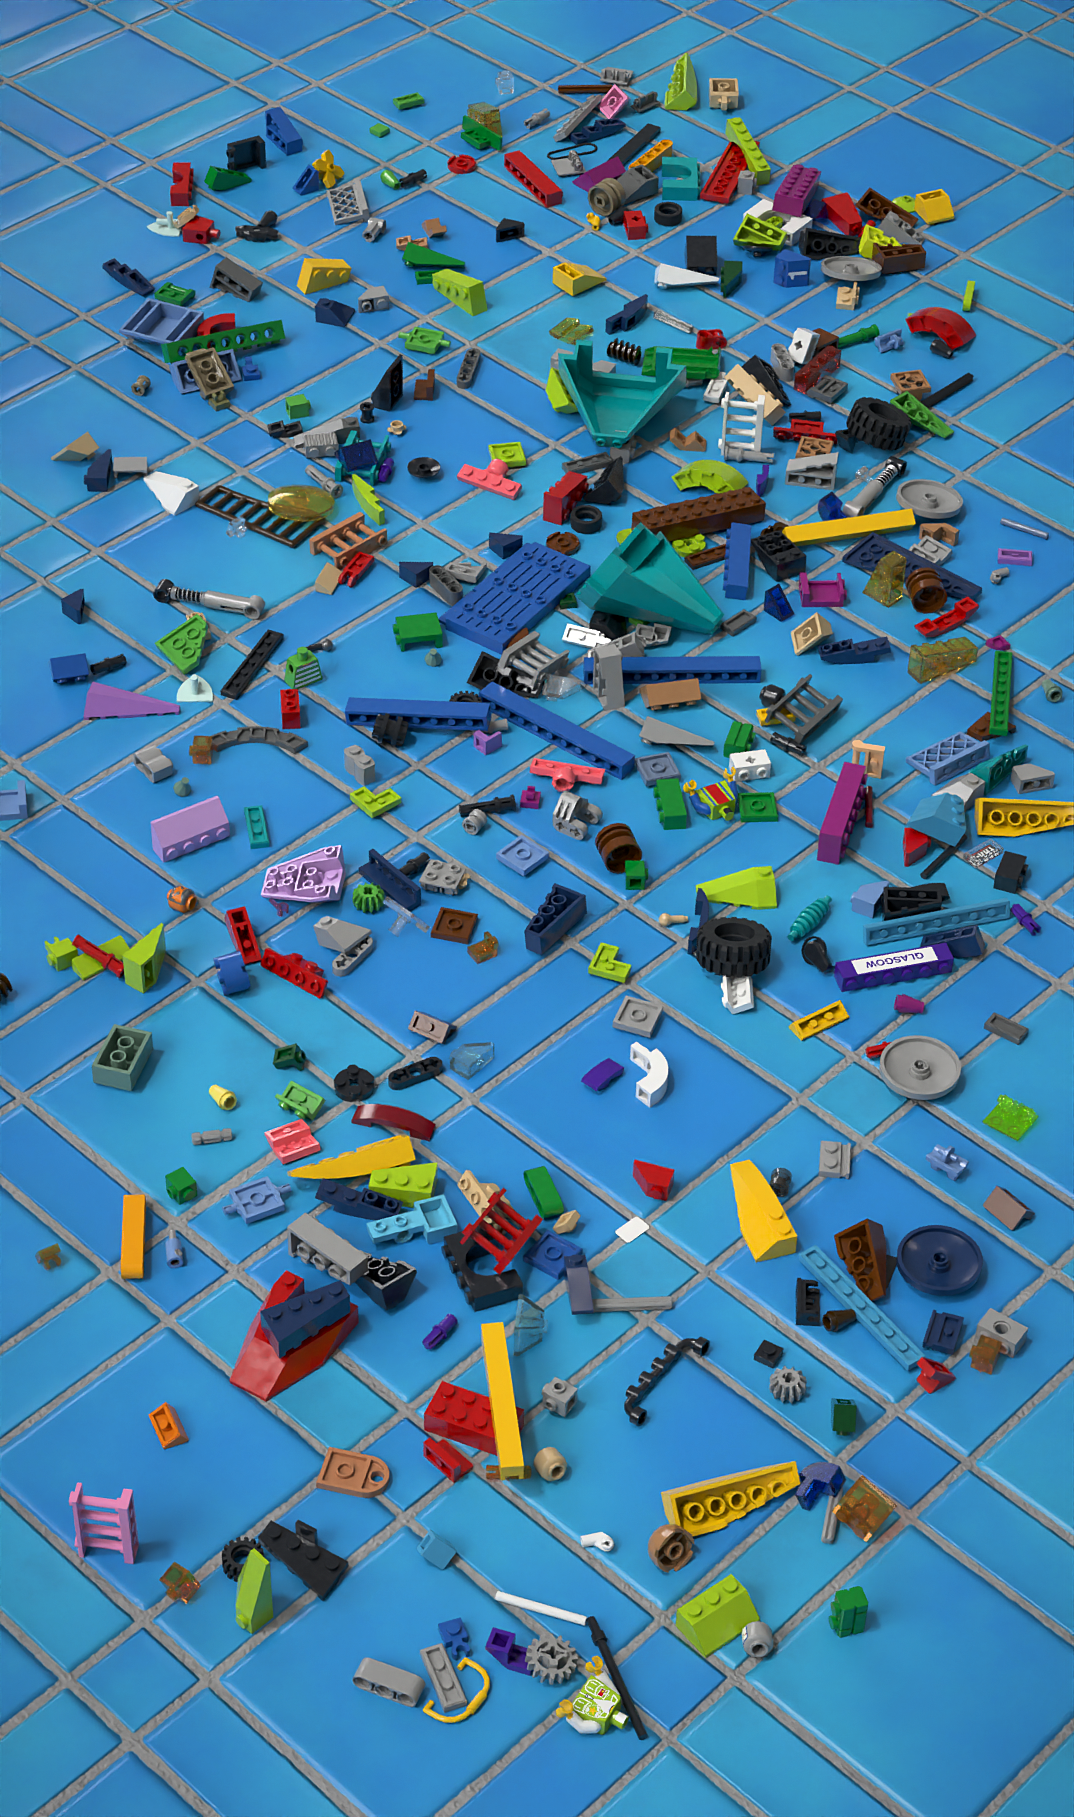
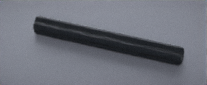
[921,373,974,408]

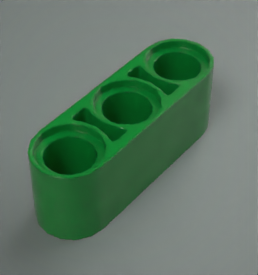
[523,1166,564,1219]

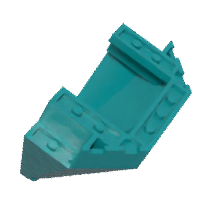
[558,339,687,448]
[575,522,724,635]

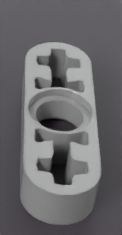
[332,936,373,977]

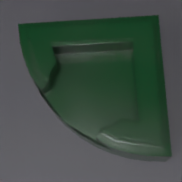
[560,592,577,610]

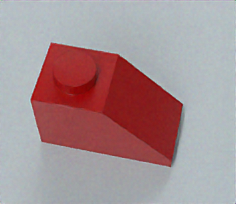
[903,828,931,867]
[633,1160,675,1201]

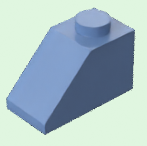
[850,881,889,918]

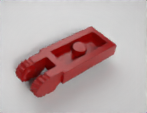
[338,551,375,587]

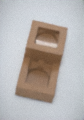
[396,235,428,251]

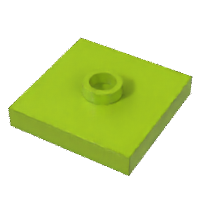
[488,442,526,467]

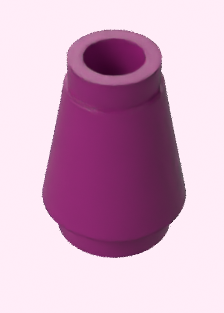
[894,994,924,1014]

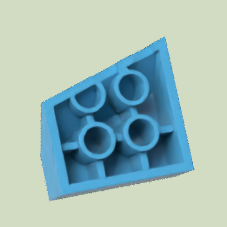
[906,793,966,847]

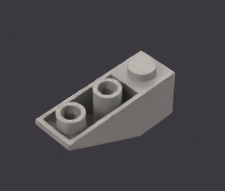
[877,211,925,245]

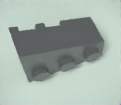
[209,257,263,302]

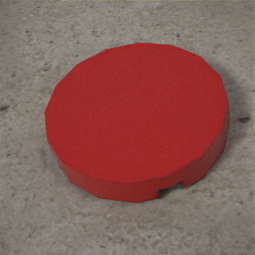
[447,154,476,174]

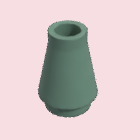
[1042,679,1062,702]

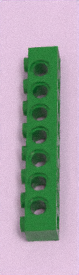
[161,320,285,364]

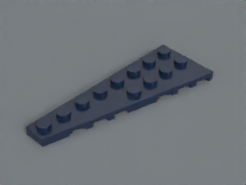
[842,532,982,600]

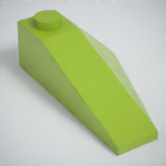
[695,866,777,910]
[235,1548,273,1634]

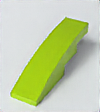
[352,474,385,526]

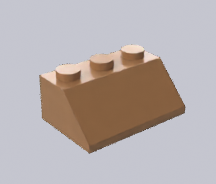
[639,678,701,710]

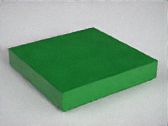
[738,792,778,823]

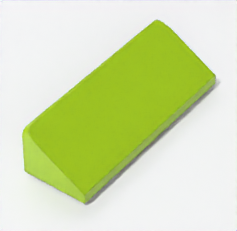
[72,935,130,981]

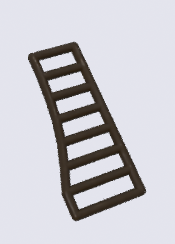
[195,485,326,548]

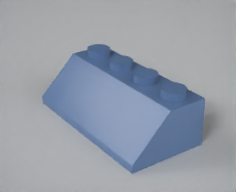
[169,349,242,394]

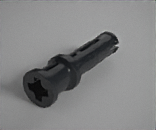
[459,794,516,817]

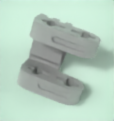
[553,791,603,840]

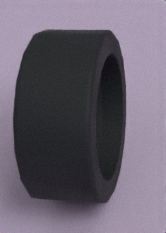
[654,202,682,226]
[570,505,602,534]

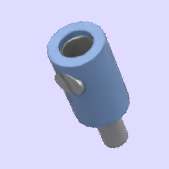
[165,1230,183,1268]

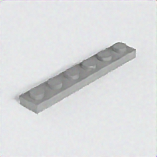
[553,94,603,142]

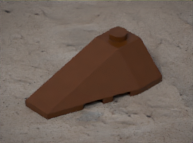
[855,187,919,228]
[834,1218,886,1302]

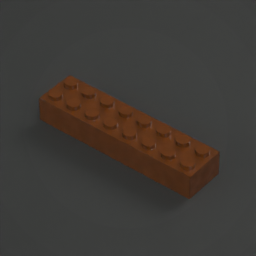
[631,487,766,542]

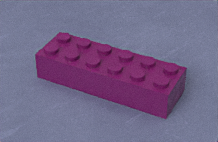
[772,164,821,217]
[817,762,868,865]

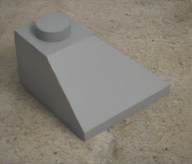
[931,773,985,812]
[313,916,372,953]

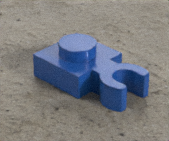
[438,1617,470,1660]

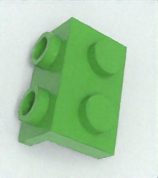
[275,1081,326,1121]

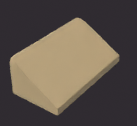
[315,562,342,595]

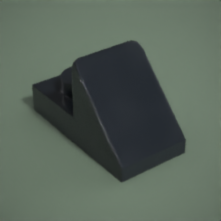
[835,429,860,453]

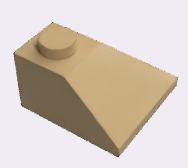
[51,431,99,461]
[791,612,833,656]

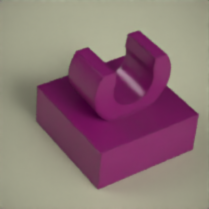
[520,786,541,809]

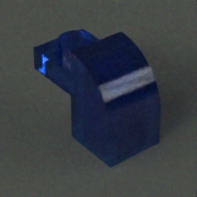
[818,492,848,521]
[795,1462,846,1511]

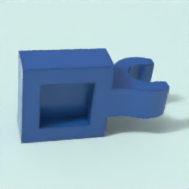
[242,356,260,381]

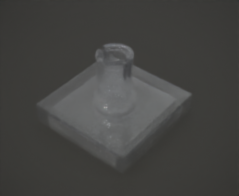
[383,896,430,937]

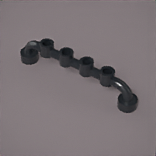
[624,1337,710,1426]

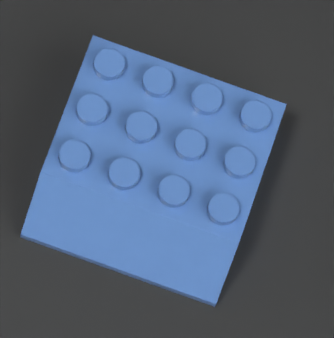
[119,298,204,352]

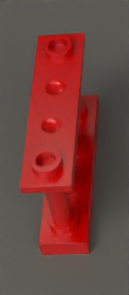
[460,1188,543,1275]

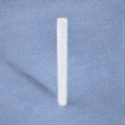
[495,1591,587,1626]

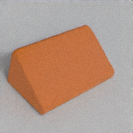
[148,1402,189,1449]

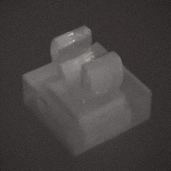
[226,515,247,539]

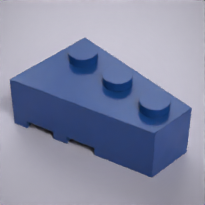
[265,107,303,156]

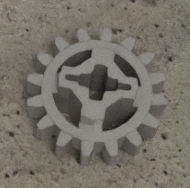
[525,1633,578,1685]

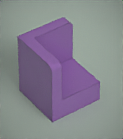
[474,730,502,756]

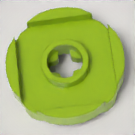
[672,534,706,557]

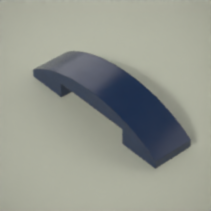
[687,888,709,955]

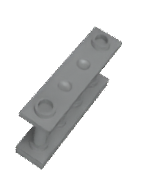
[498,631,570,686]

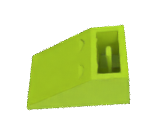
[123,923,166,994]

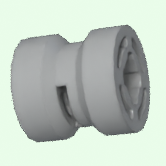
[462,809,487,835]

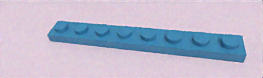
[863,898,1010,946]
[798,1245,925,1371]

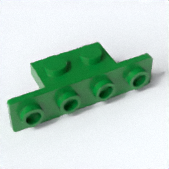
[461,115,503,151]

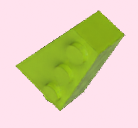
[733,213,788,251]

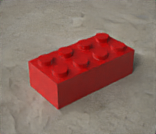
[424,1381,524,1456]

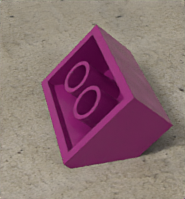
[572,156,626,192]

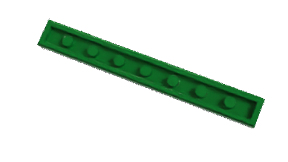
[989,651,1013,736]

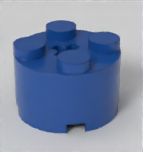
[213,951,251,996]

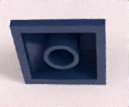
[315,298,355,327]

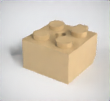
[709,78,739,111]

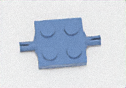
[222,1176,291,1224]

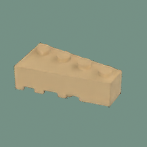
[724,364,786,426]

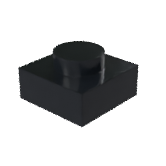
[753,1340,784,1369]

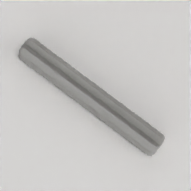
[592,1296,673,1312]

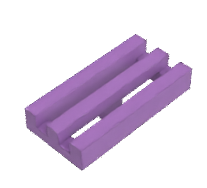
[998,548,1032,566]

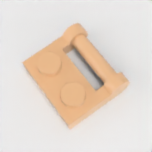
[852,740,885,779]

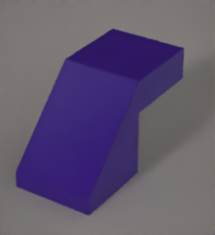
[485,1627,532,1676]

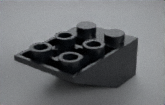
[751,530,806,582]

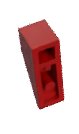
[224,906,262,965]

